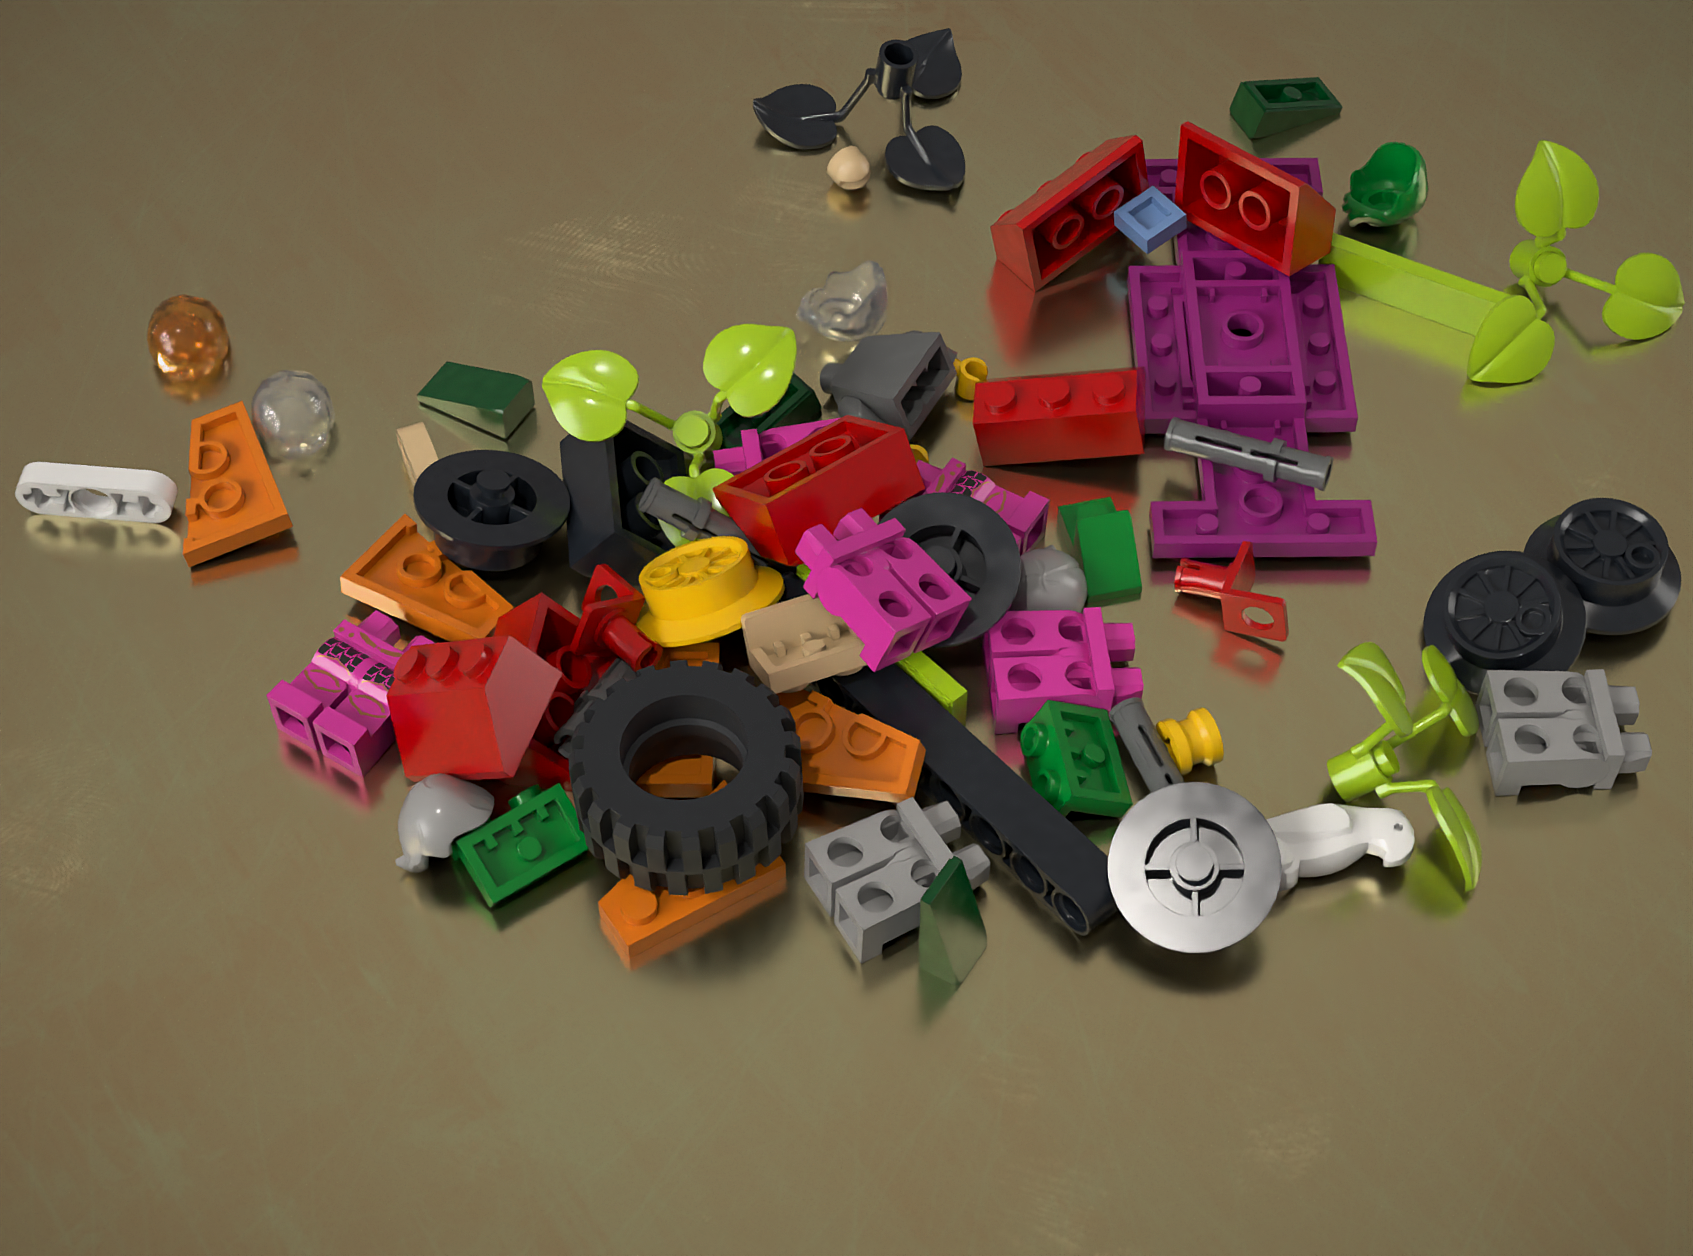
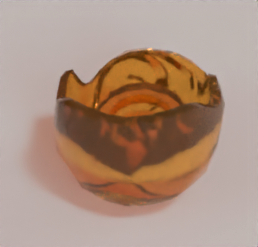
[147,294,228,383]

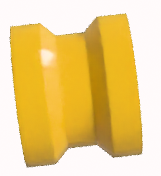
[1156,707,1224,776]

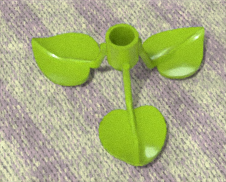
[1467,140,1685,383]
[542,324,797,547]
[1327,642,1482,893]

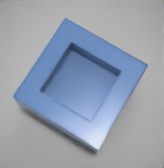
[1114,186,1187,254]

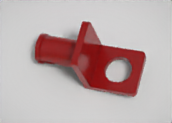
[1174,540,1289,642]
[570,564,663,673]

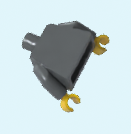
[820,330,988,464]

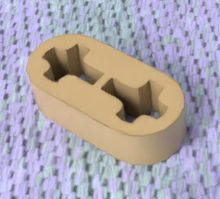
[396,422,439,487]

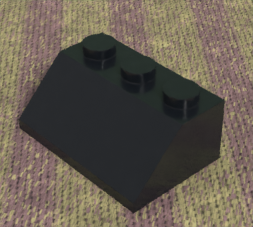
[560,420,686,588]

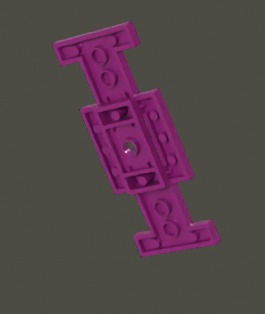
[1127,158,1378,558]

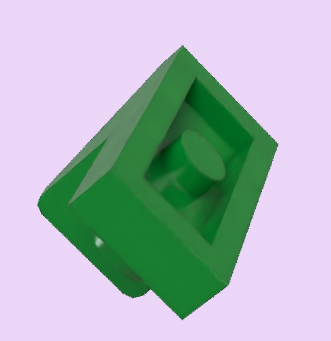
[1057,496,1142,603]

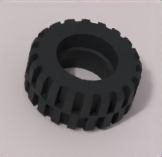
[568,660,804,896]

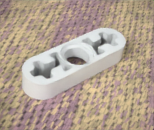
[15,462,178,523]

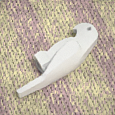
[1266,803,1415,892]

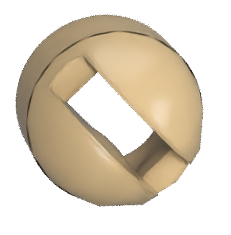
[827,146,871,191]

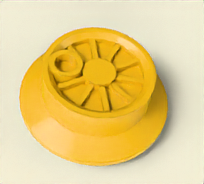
[636,536,785,647]

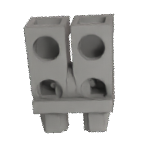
[1475,669,1652,796]
[804,797,990,964]

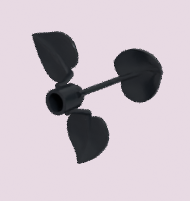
[753,28,965,190]

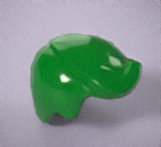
[1341,141,1429,227]

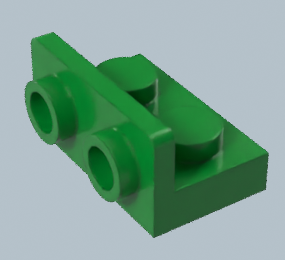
[1020,700,1133,818]
[451,783,590,908]

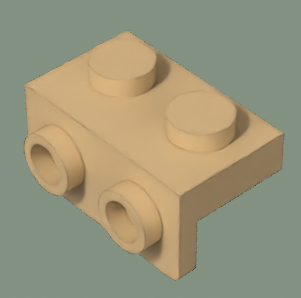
[741,594,867,694]

